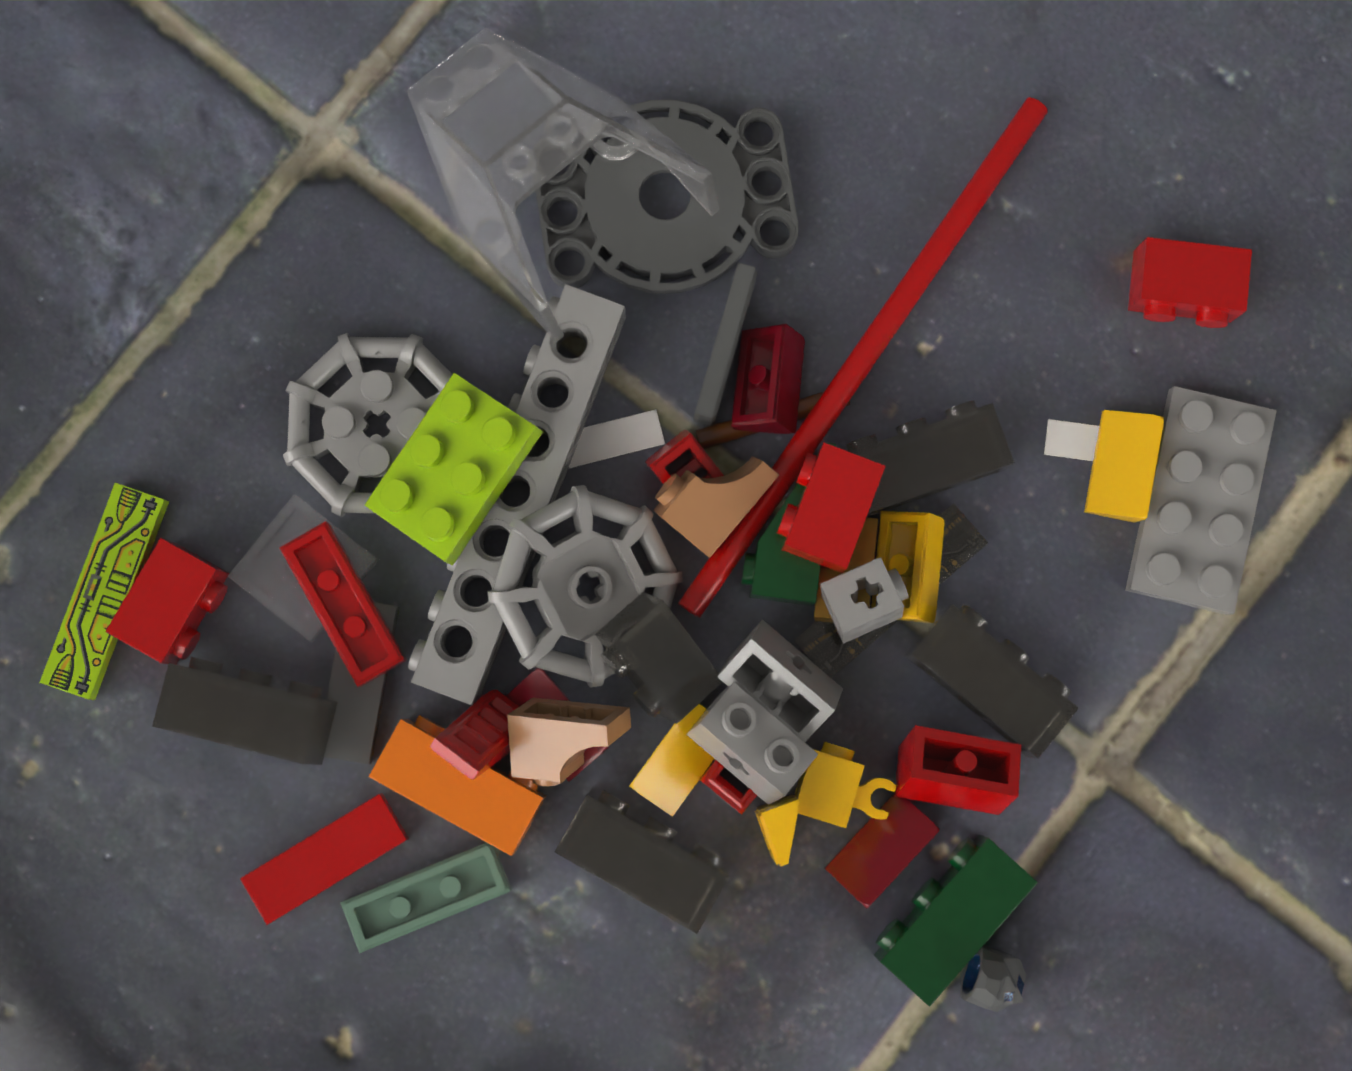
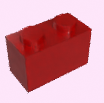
[1128,237,1252,328]
[777,442,886,573]
[105,538,229,665]
[895,725,1021,815]

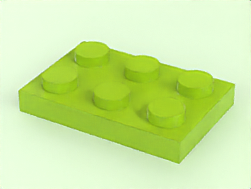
[364,373,543,566]

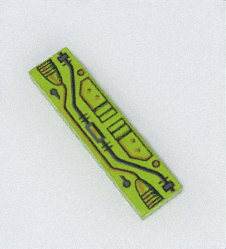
[39,483,169,700]

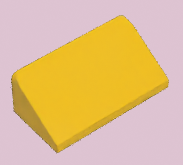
[1084,410,1164,523]
[871,511,945,623]
[629,699,714,817]
[754,795,800,867]

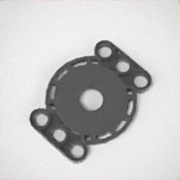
[531,100,798,294]

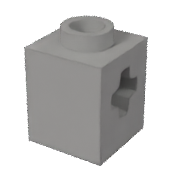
[820,557,909,644]

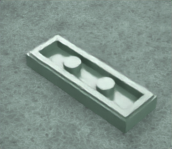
[340,842,512,953]

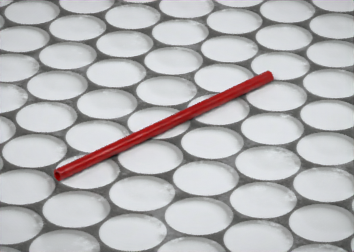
[678,97,1048,618]

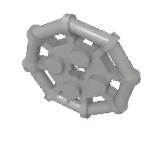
[283,333,453,517]
[488,485,683,688]

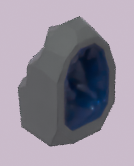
[960,945,1026,1012]

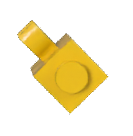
[794,742,896,828]

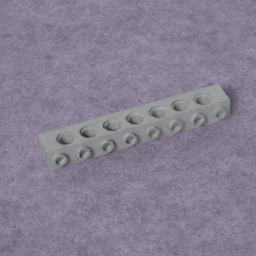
[408,284,626,705]

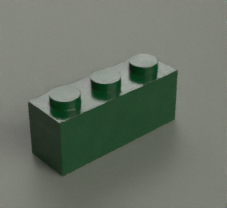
[874,834,1038,1007]

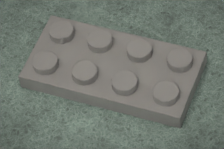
[1125,386,1277,615]

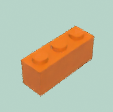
[368,715,547,856]

